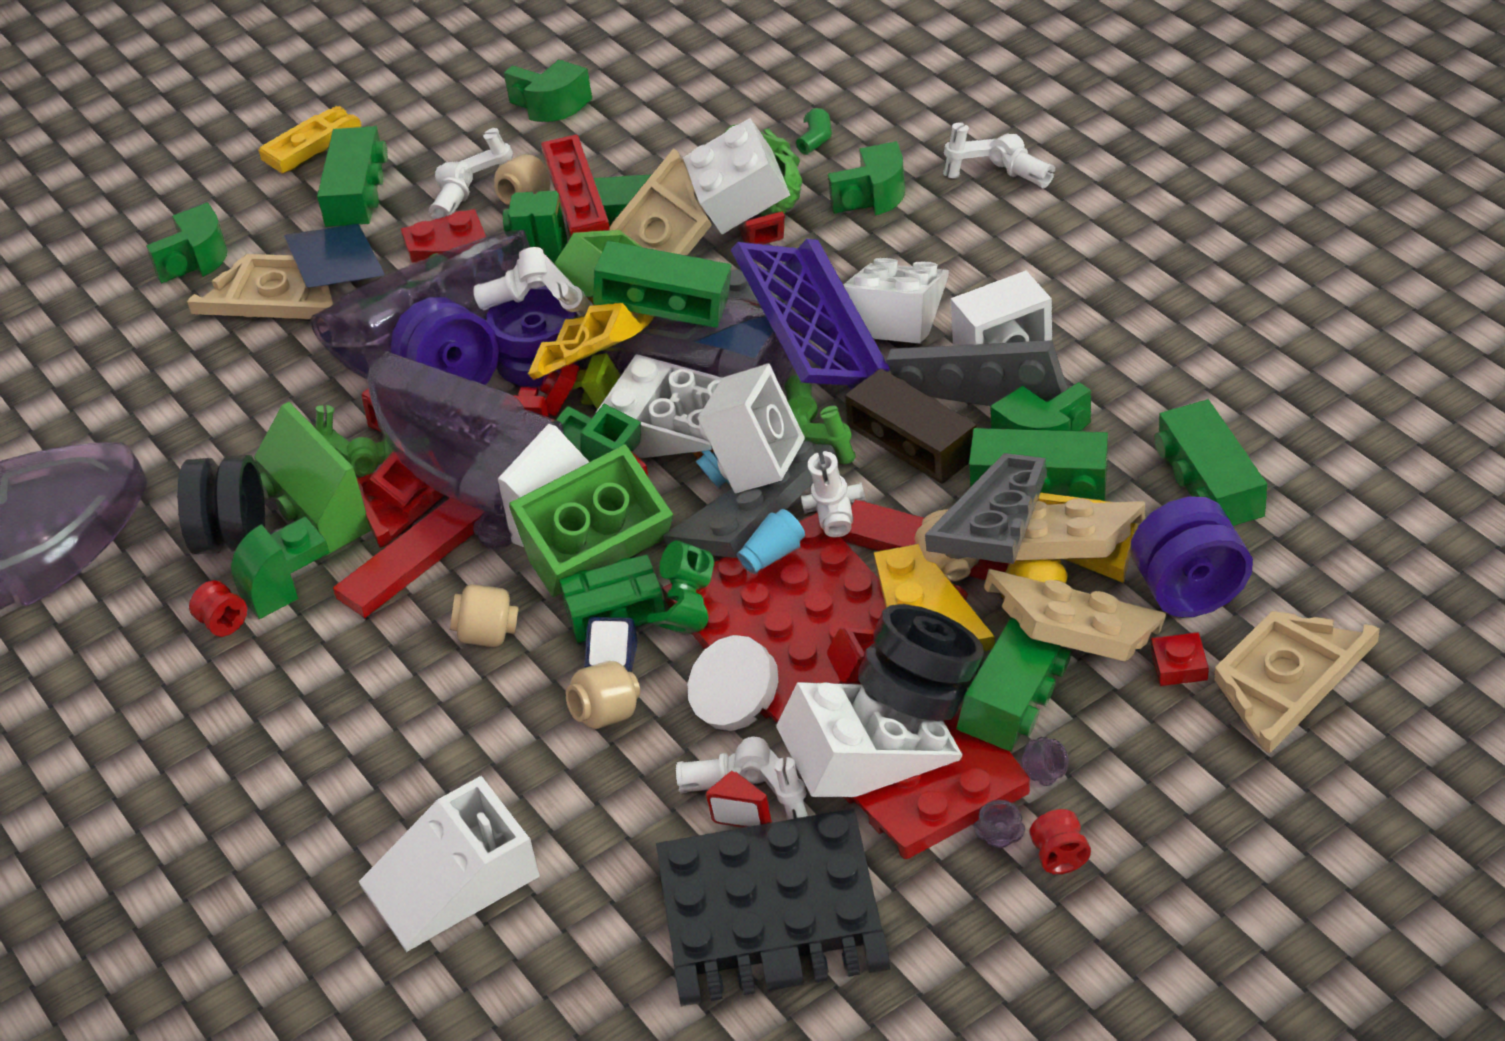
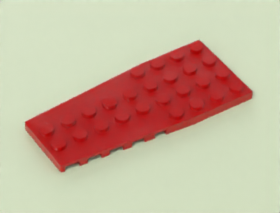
[662,513,1030,859]

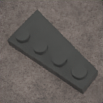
[886,340,1068,406]
[663,441,836,558]
[925,453,1047,564]

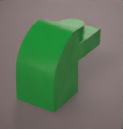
[504,59,593,122]
[828,141,905,216]
[146,202,227,284]
[990,382,1091,431]
[552,403,641,462]
[231,517,330,620]

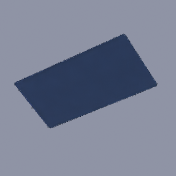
[284,224,385,288]

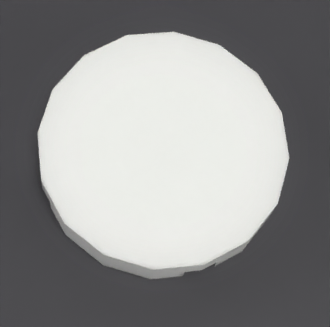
[687,635,778,731]

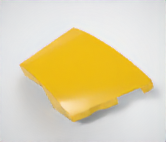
[528,297,655,380]

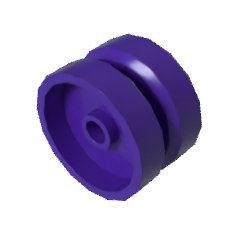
[486,285,583,387]
[391,297,499,401]
[1131,496,1253,617]

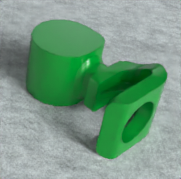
[647,540,714,634]

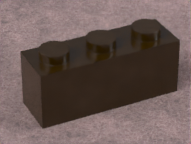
[845,368,977,484]

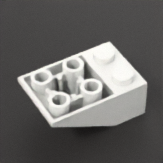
[843,258,949,343]
[596,354,723,458]
[776,682,962,797]
[359,776,540,952]

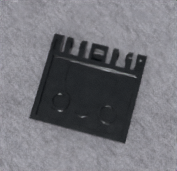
[656,808,890,1007]

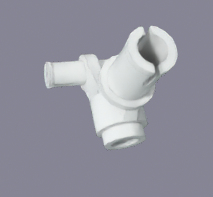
[943,123,1055,188]
[429,128,513,219]
[473,247,593,317]
[801,451,866,537]
[676,737,808,820]

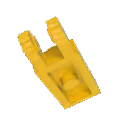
[258,106,362,174]

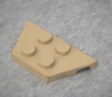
[610,148,712,256]
[188,254,337,320]
[1016,499,1145,560]
[984,569,1166,662]
[1214,611,1380,754]

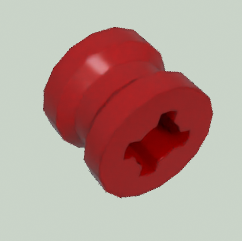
[189,580,248,637]
[1029,809,1091,874]

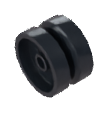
[177,455,265,555]
[858,604,984,721]

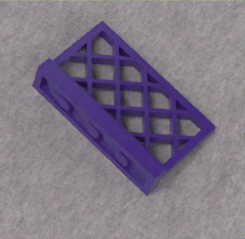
[731,239,890,390]

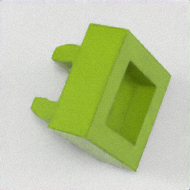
[572,353,621,410]

